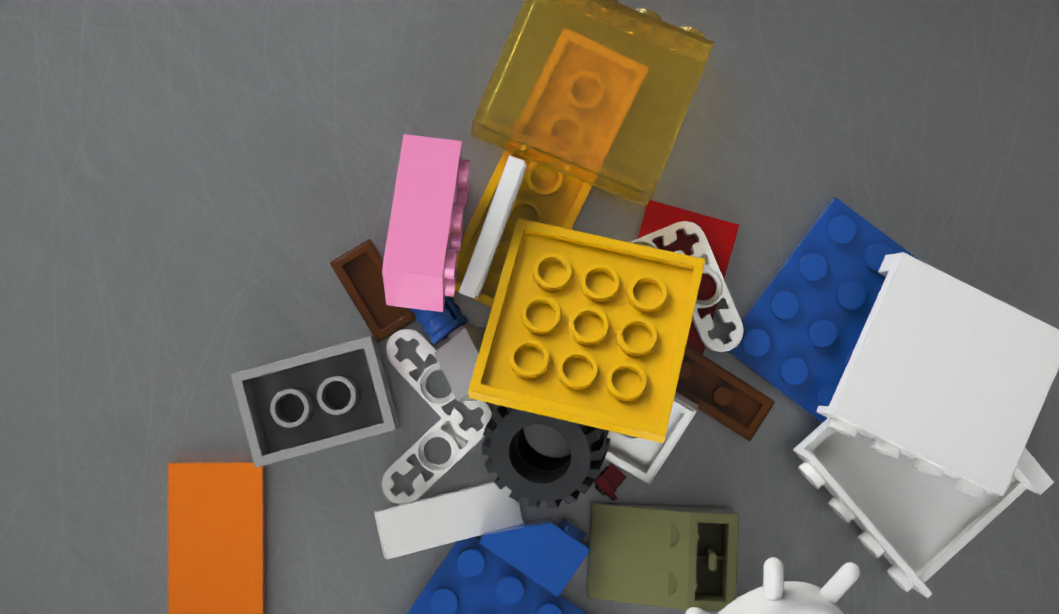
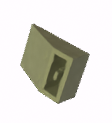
[587,503,739,611]

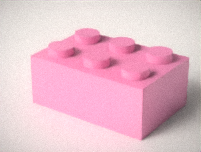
[382,134,470,312]

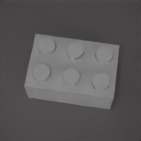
[230,336,401,468]

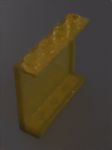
[471,0,714,207]

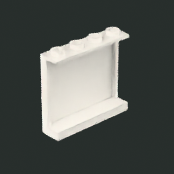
[816,252,1059,499]
[793,418,1054,599]

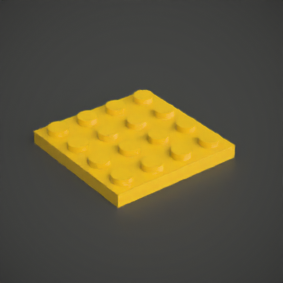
[468,218,705,444]

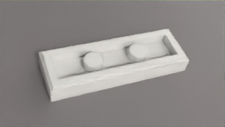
[459,155,527,299]
[374,481,524,560]

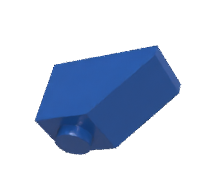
[479,517,590,597]

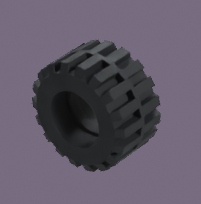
[482,405,611,508]

